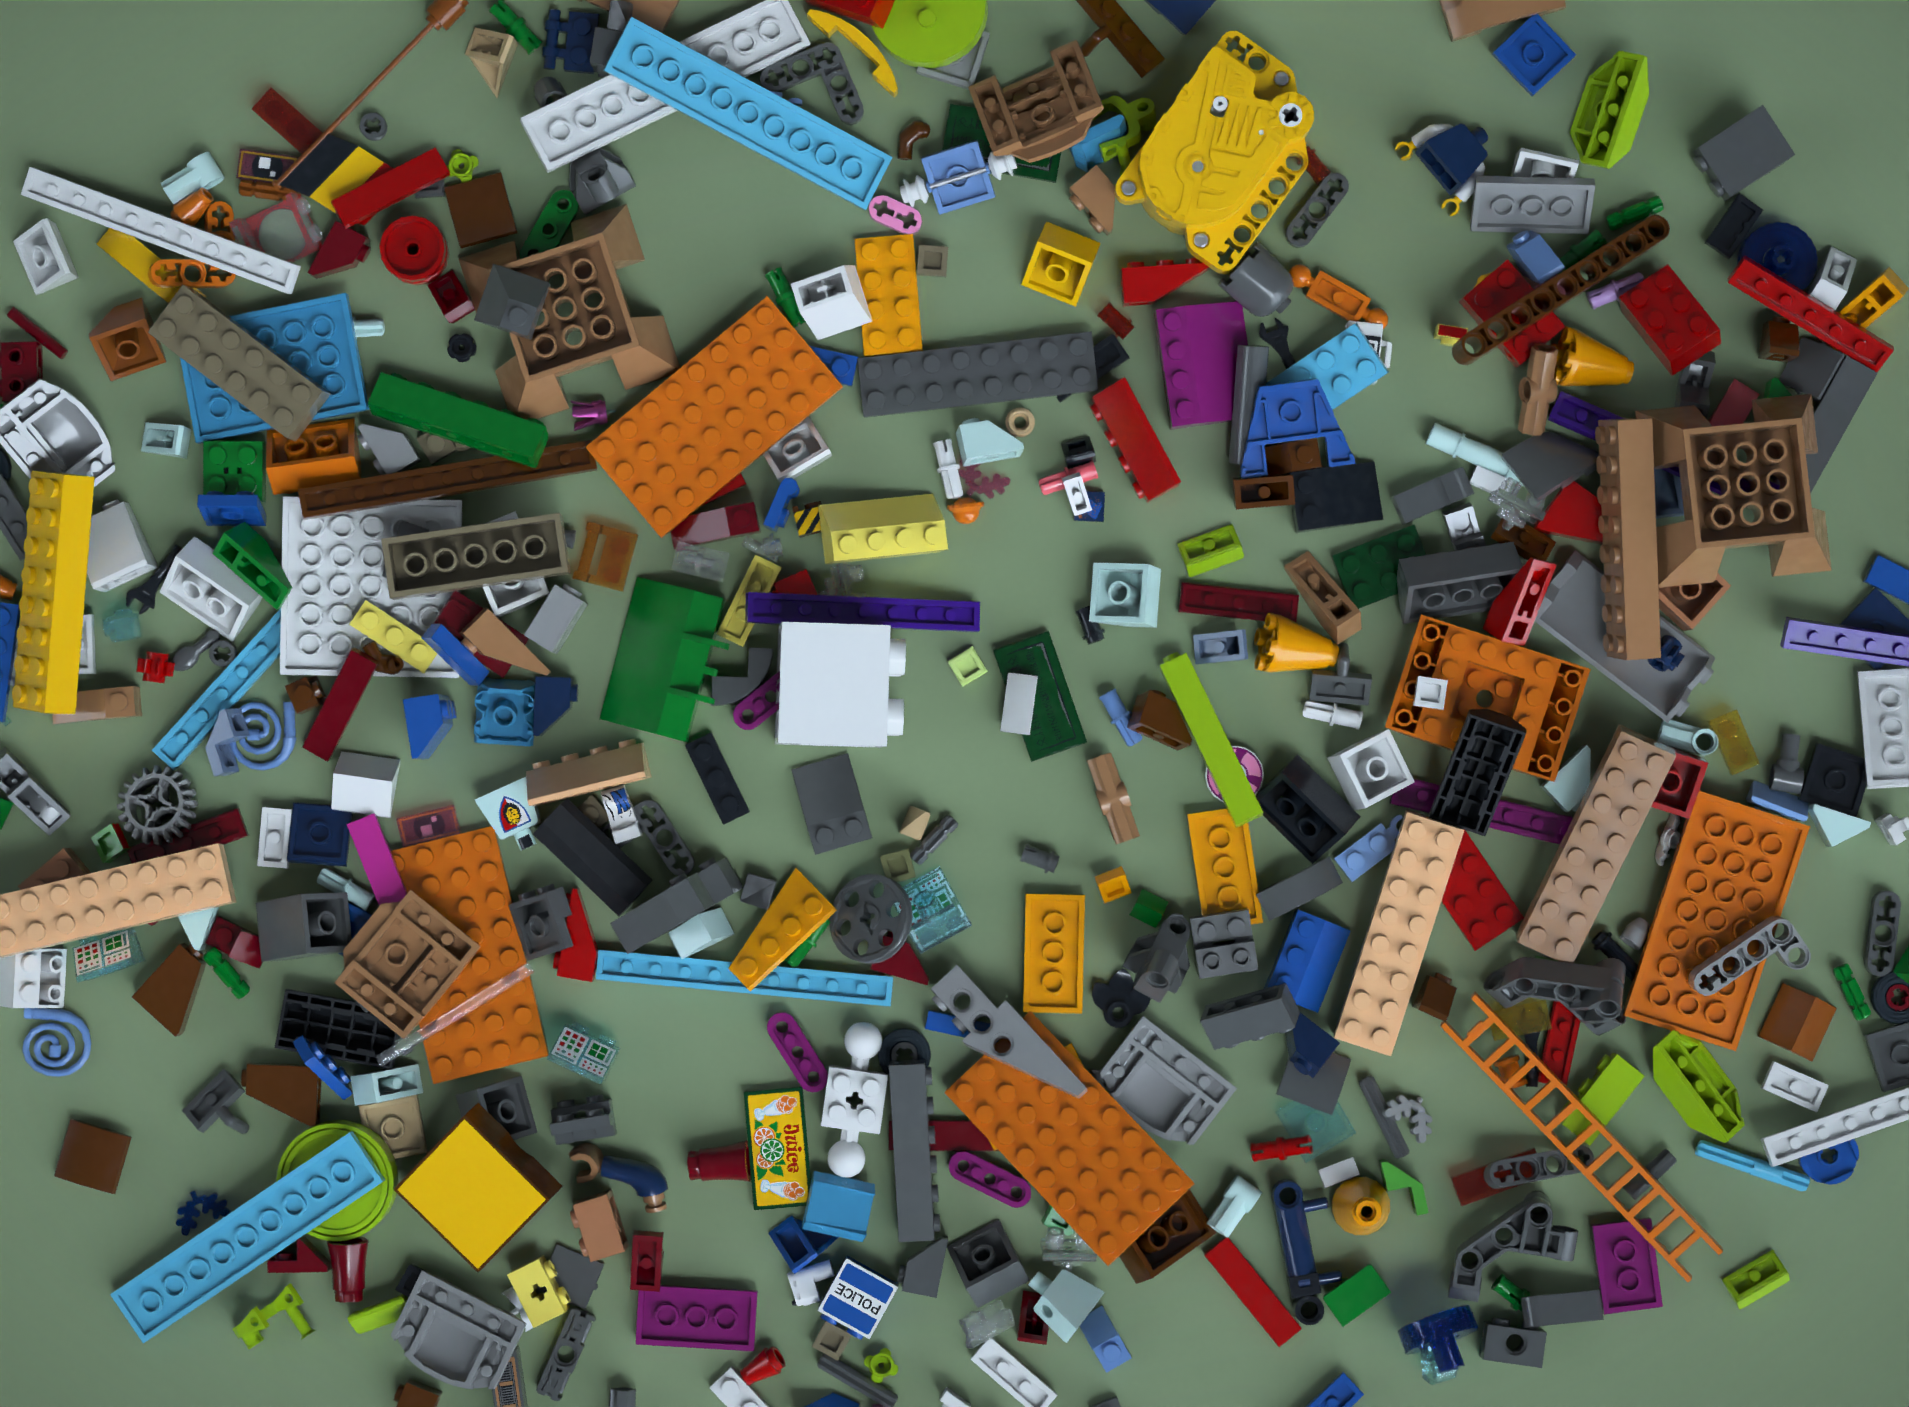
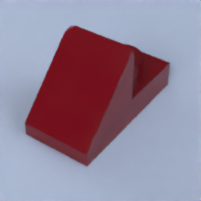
[427,270,475,323]
[205,916,263,969]
[630,1230,664,1292]
[267,1235,331,1273]

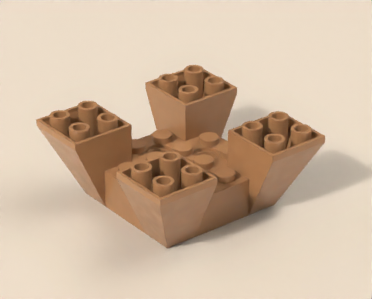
[459,204,680,420]
[1635,394,1832,588]

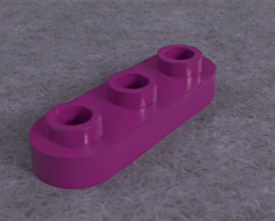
[733,671,780,730]
[767,1012,828,1092]
[949,1151,1031,1208]

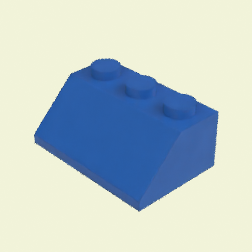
[403,694,457,760]
[1264,909,1351,1013]

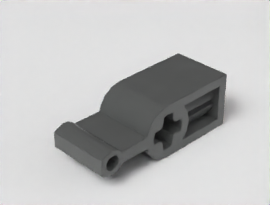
[1391,467,1474,525]

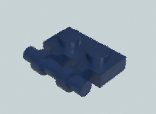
[542,9,600,74]

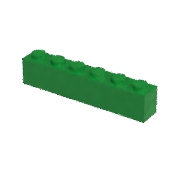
[368,372,549,468]

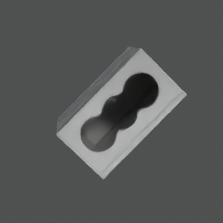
[524,583,588,654]

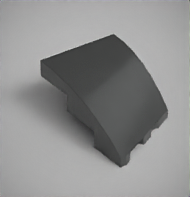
[1501,431,1600,503]

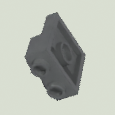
[508,884,573,961]

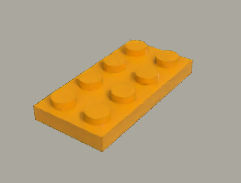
[854,234,923,357]
[1187,808,1263,925]
[1023,894,1085,1014]

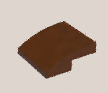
[444,172,518,249]
[54,1119,132,1194]

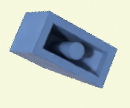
[1506,230,1565,285]

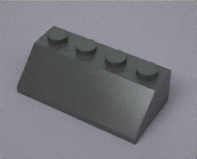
[1396,542,1523,624]

